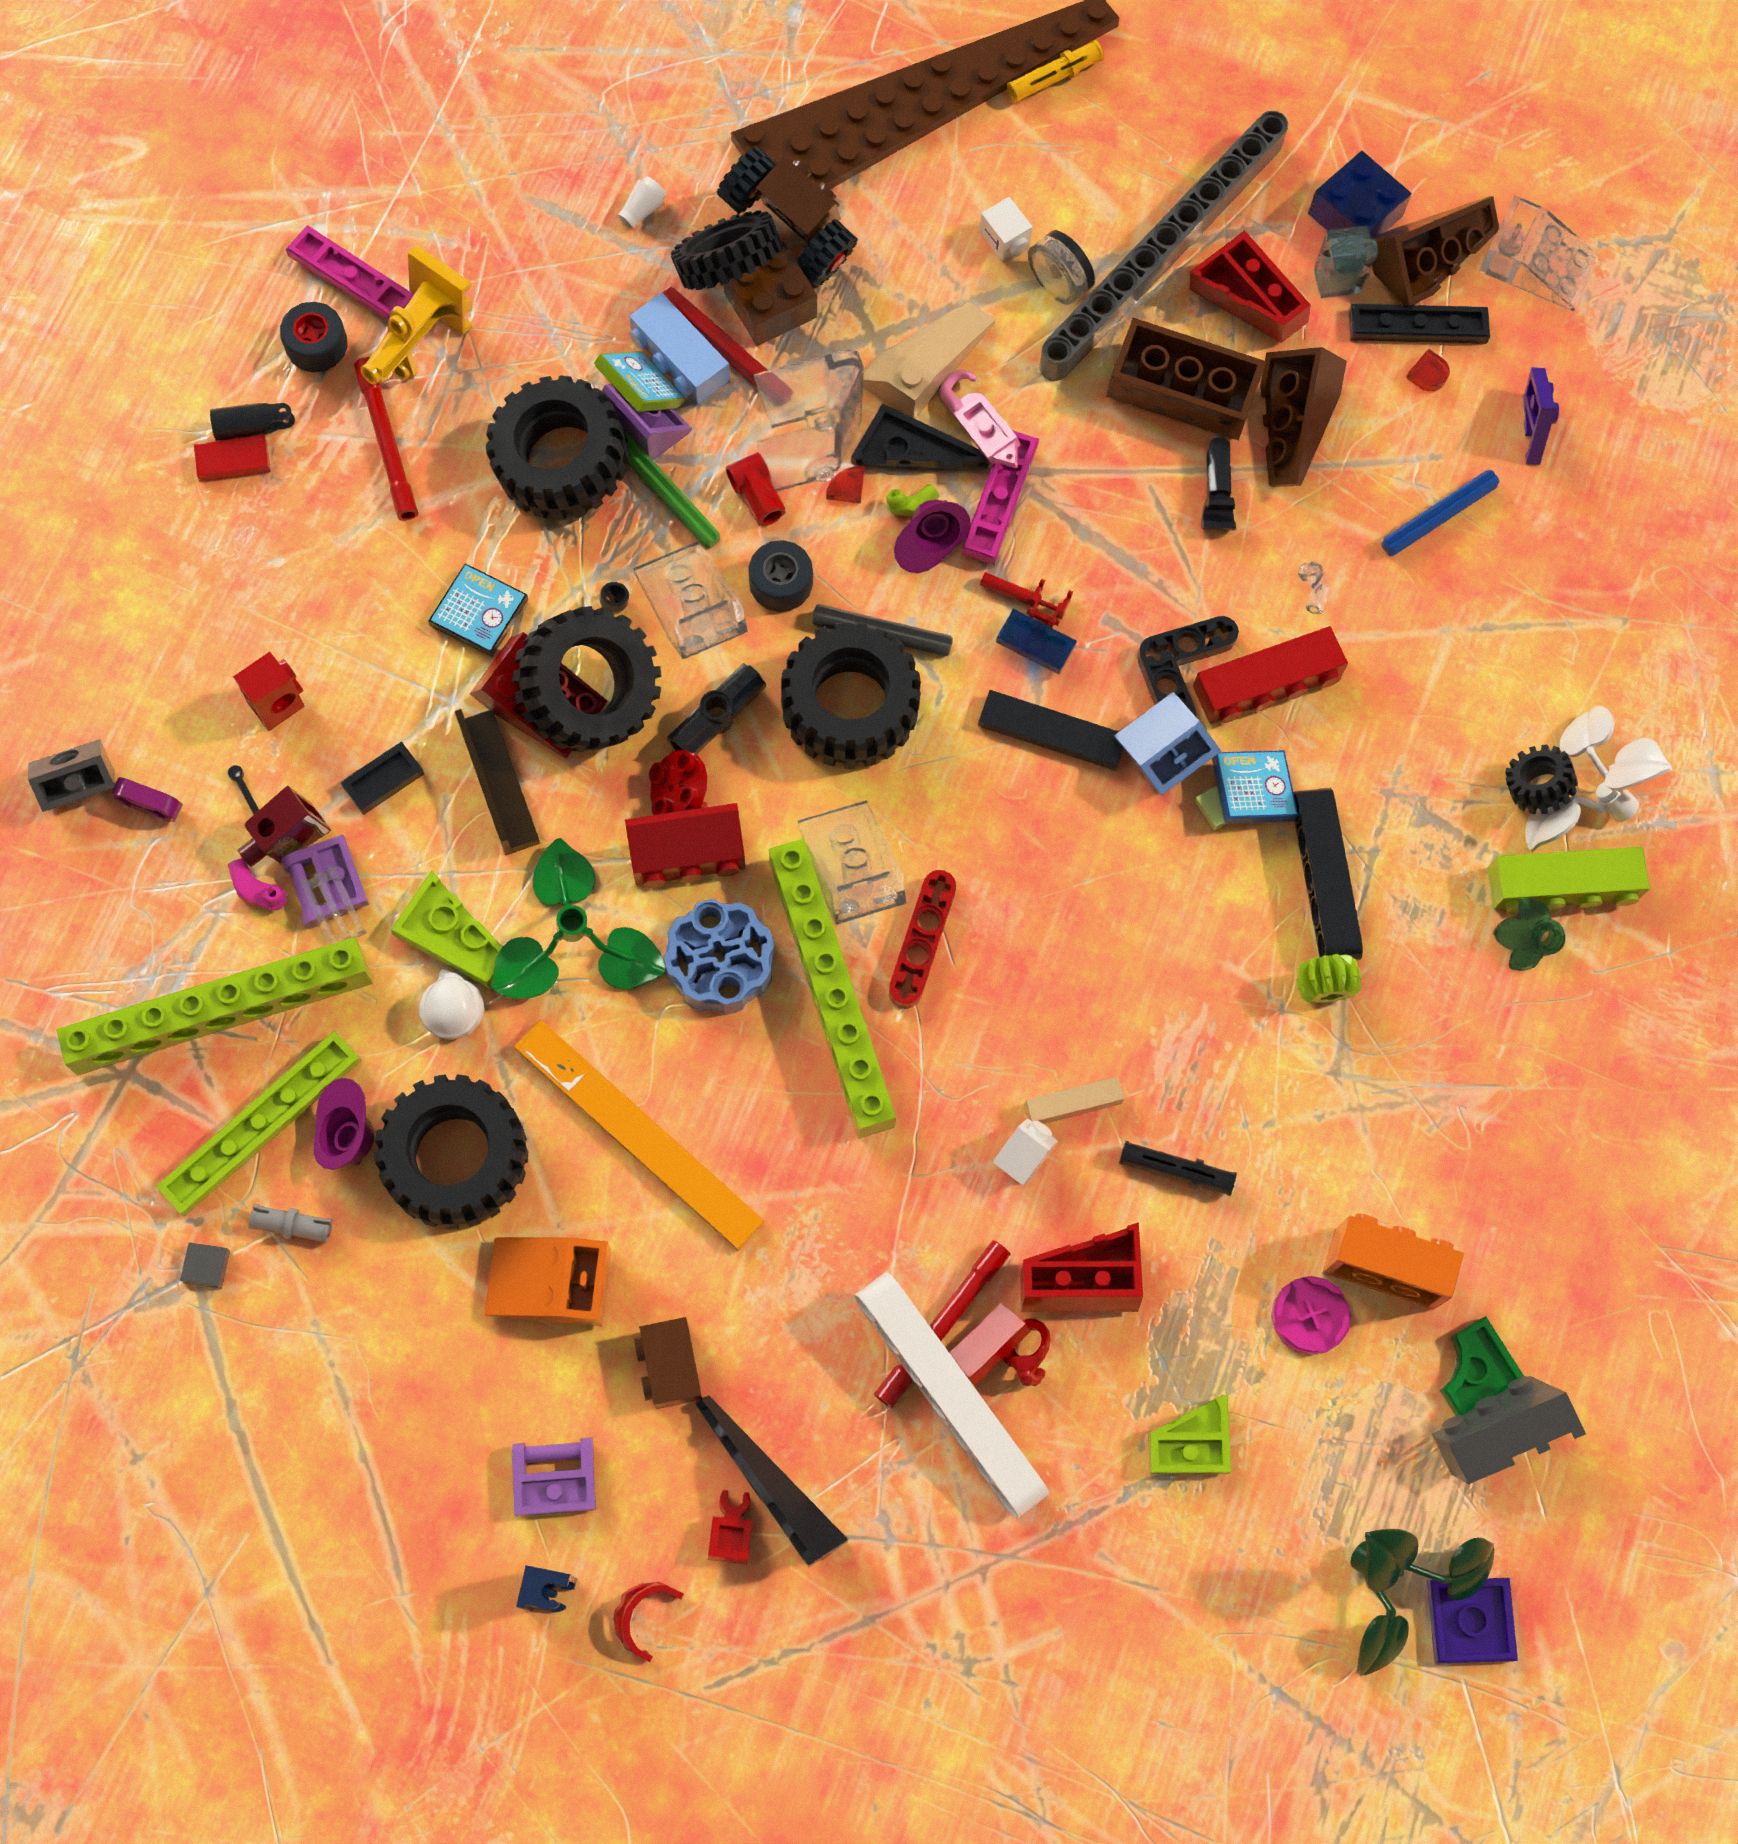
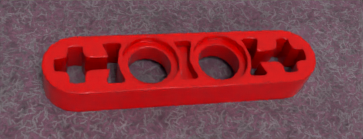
[889,870,956,1009]

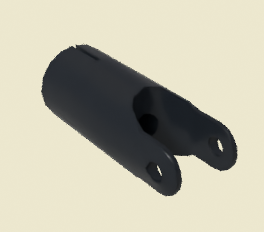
[210,403,295,441]

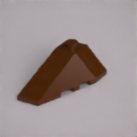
[1367,196,1500,306]
[1260,347,1347,487]

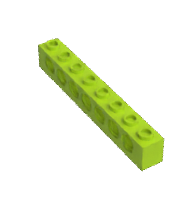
[769,838,896,1139]
[56,937,373,1076]

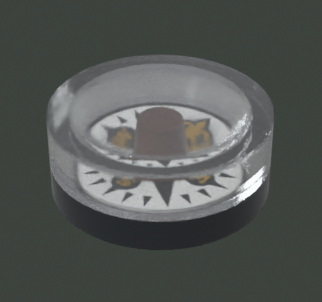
[1028,230,1095,305]

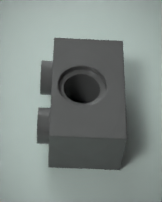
[28,739,115,812]

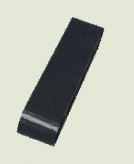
[1293,787,1363,960]

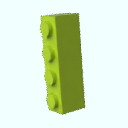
[1487,847,1650,913]

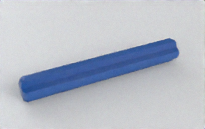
[1381,470,1500,556]

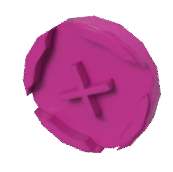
[1271,1276,1351,1355]

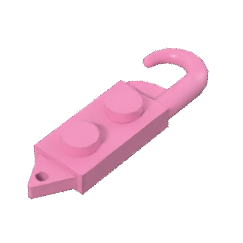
[939,370,1021,468]

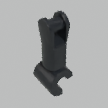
[1201,437,1236,530]

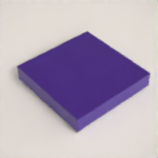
[1427,1578,1518,1664]

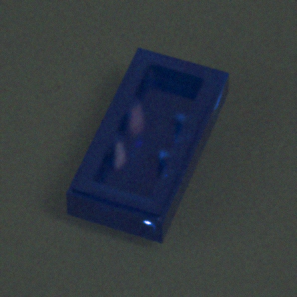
[996,608,1077,675]

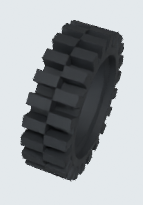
[671,210,783,290]

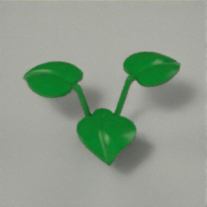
[491,838,665,999]

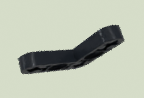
[1137,616,1239,717]

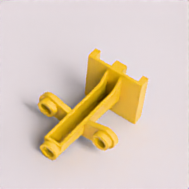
[360,244,472,385]

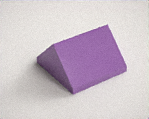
[602,384,692,460]

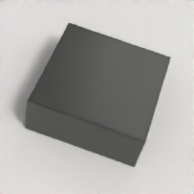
[180,1242,230,1289]

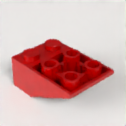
[469,632,608,758]

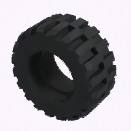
[486,375,629,520]
[512,606,662,752]
[781,622,921,769]
[374,1074,528,1229]

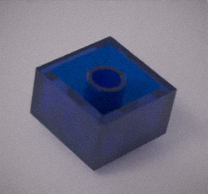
[1308,150,1412,257]

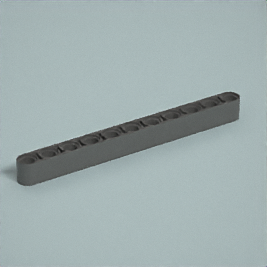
[1039,110,1288,381]

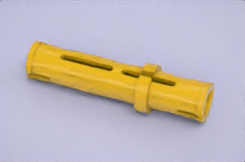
[1007,40,1104,103]

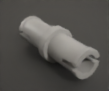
[249,1204,333,1244]

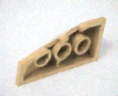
[858,301,996,419]

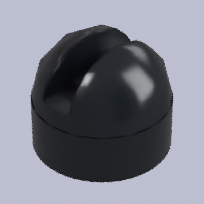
[600,582,629,614]

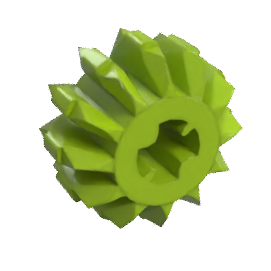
[1296,954,1362,1004]

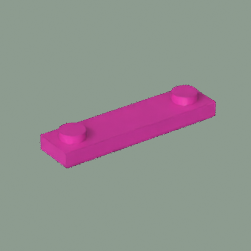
[285,225,414,321]
[961,430,1039,565]

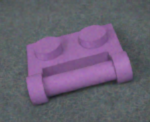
[281,834,369,928]
[512,1437,596,1517]

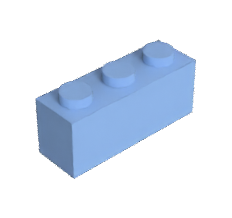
[629,292,730,405]

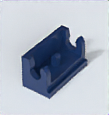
[516,1565,577,1612]

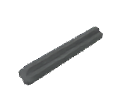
[812,604,953,656]

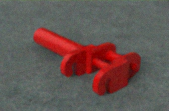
[980,572,1073,630]

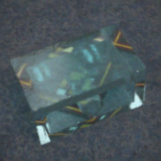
[1314,226,1378,298]

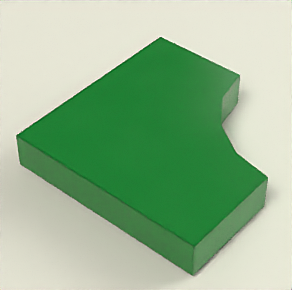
[1440,1316,1524,1416]

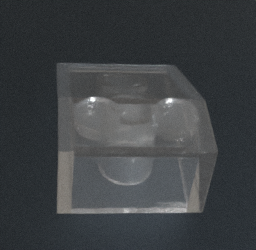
[633,541,748,659]
[797,800,906,925]

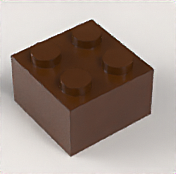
[724,242,817,346]

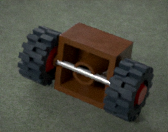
[717,146,858,286]

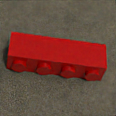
[1193,626,1348,724]

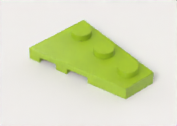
[391,870,503,988]

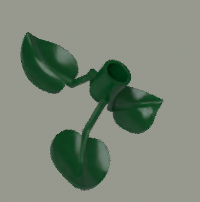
[1350,1529,1495,1676]

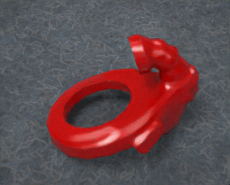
[1003,1319,1051,1386]

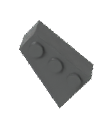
[1432,1376,1586,1484]

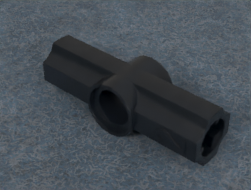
[667,663,766,754]

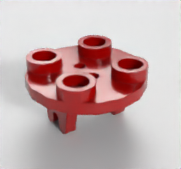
[649,750,708,815]

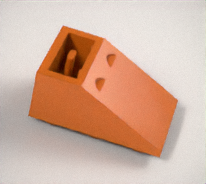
[484,1237,611,1327]

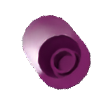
[894,499,971,573]
[313,1078,375,1170]

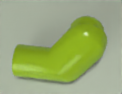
[886,484,940,516]

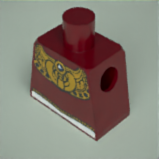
[237,785,331,867]

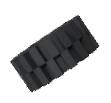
[1505,745,1578,814]

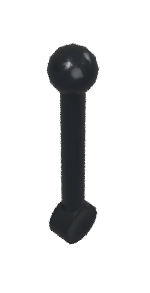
[228,765,259,815]

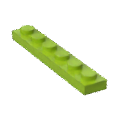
[156,1031,361,1217]

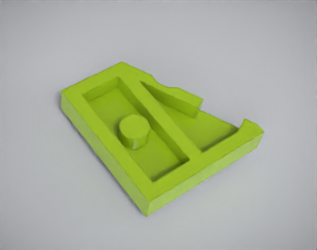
[1148,1395,1231,1474]

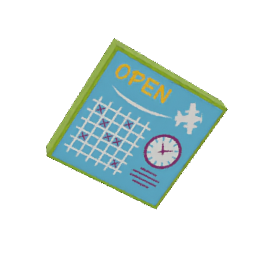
[594,351,686,412]

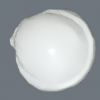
[419,969,484,1039]

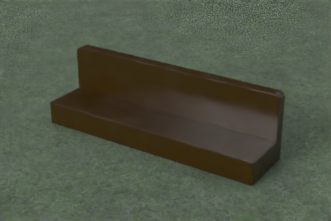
[454,709,540,856]

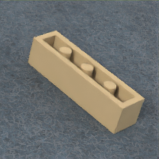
[1024,1076,1124,1124]

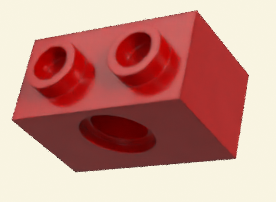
[233,651,305,731]

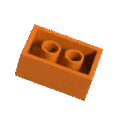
[1322,1213,1464,1310]

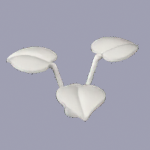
[1525,706,1672,852]

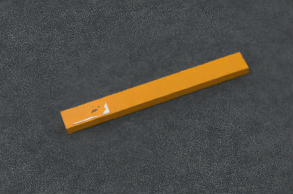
[514,1019,764,1251]

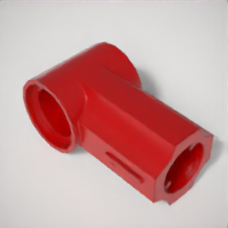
[725,452,786,526]

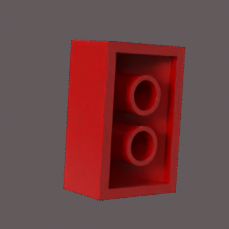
[625,803,746,888]

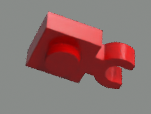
[707,1489,753,1565]

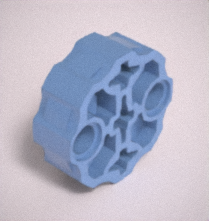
[664,899,775,1015]

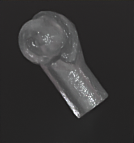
[1298,561,1331,615]

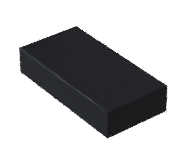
[340,741,424,815]

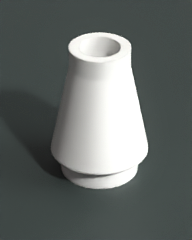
[617,176,667,229]

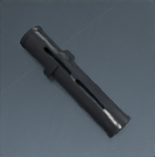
[1119,1140,1237,1196]

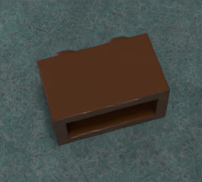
[634,1317,702,1409]

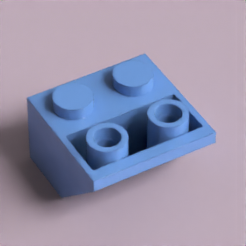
[1114,692,1221,796]

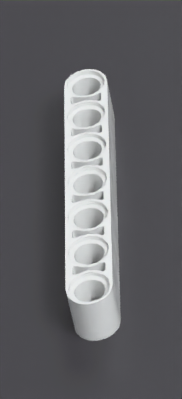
[854,1271,1049,1519]

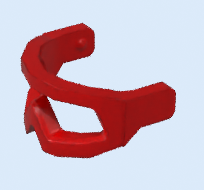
[613,1581,684,1662]

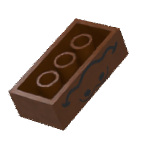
[1106,318,1266,441]

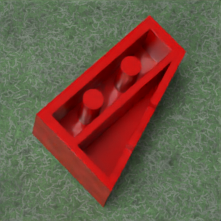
[1189,230,1311,343]
[1020,1222,1143,1312]

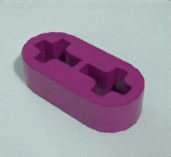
[110,777,183,822]

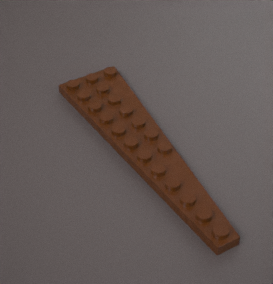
[731,0,1120,189]

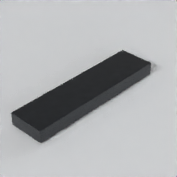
[1349,304,1490,344]
[978,690,1123,771]

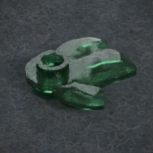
[1493,897,1566,971]

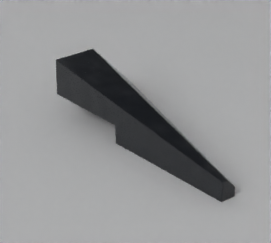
[695,1395,848,1568]

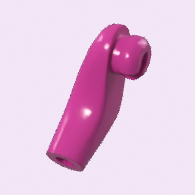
[228,858,287,911]

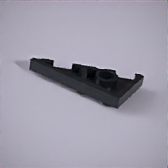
[851,403,990,469]

